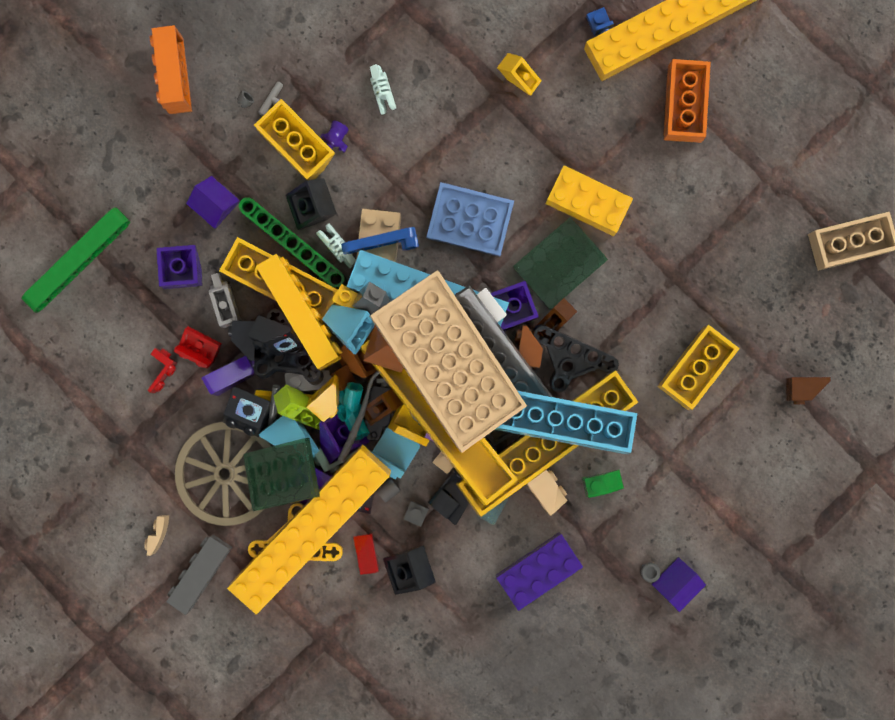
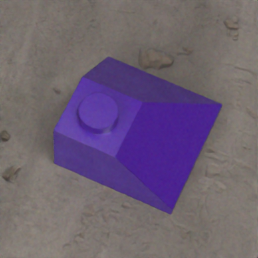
[319,415,369,464]

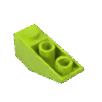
[273,385,321,430]

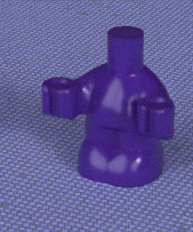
[320,121,349,153]

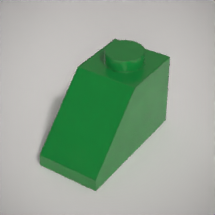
[582,470,624,498]

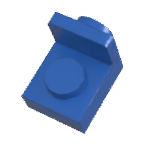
[586,7,614,37]

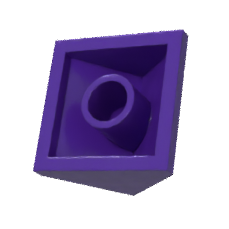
[186,176,240,229]
[651,557,706,612]

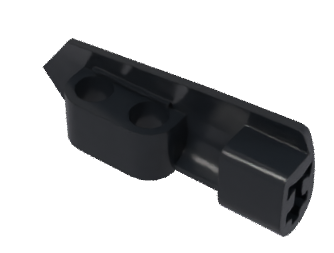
[428,436,496,525]

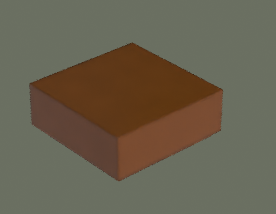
[330,364,355,391]

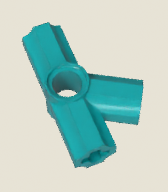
[337,382,370,441]

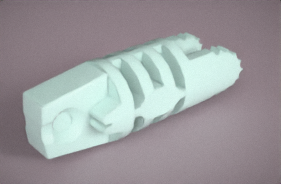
[370,64,396,115]
[316,223,356,268]

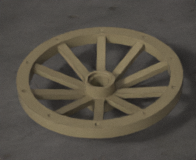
[175,422,280,526]

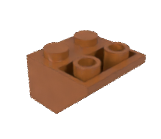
[515,325,543,370]

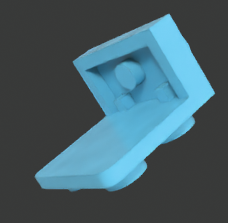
[371,427,420,480]

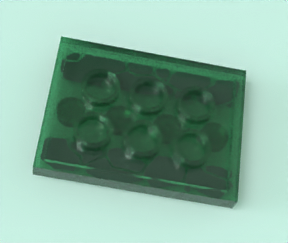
[513,217,608,310]
[243,438,320,511]

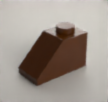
[533,298,577,339]
[786,377,831,405]
[364,389,404,426]

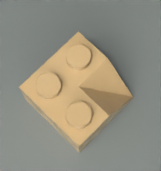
[527,470,567,516]

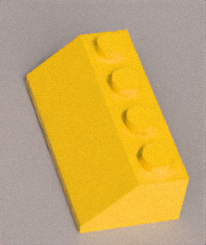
[254,99,335,181]

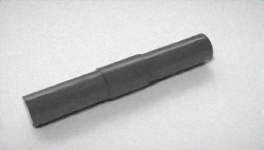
[267,385,280,428]

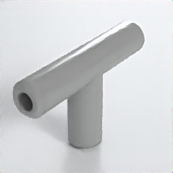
[258,82,283,116]

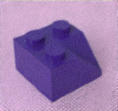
[156,245,203,289]
[490,281,539,331]

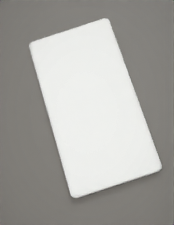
[477,288,507,322]

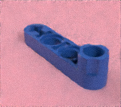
[341,227,419,255]

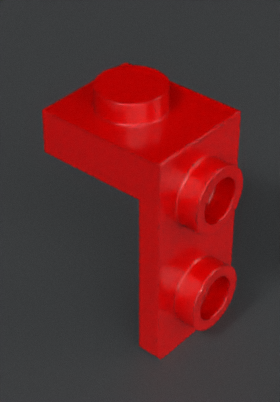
[147,348,178,393]

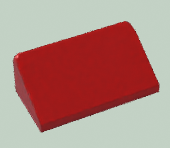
[353,533,379,575]

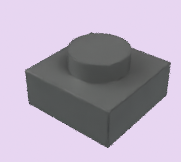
[403,501,429,527]

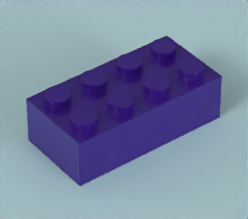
[496,532,583,611]

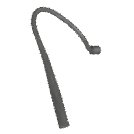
[338,371,420,463]

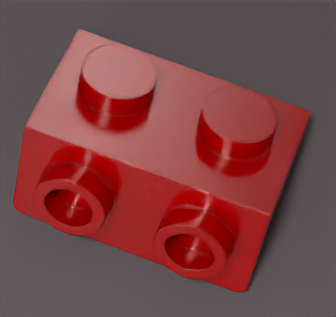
[174,326,222,368]

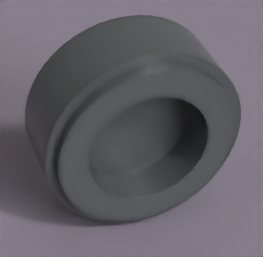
[640,562,661,583]

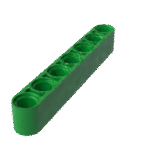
[239,197,346,289]
[21,207,130,313]

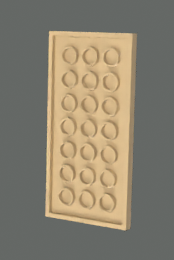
[370,270,527,453]

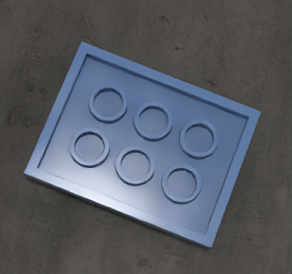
[426,182,514,257]

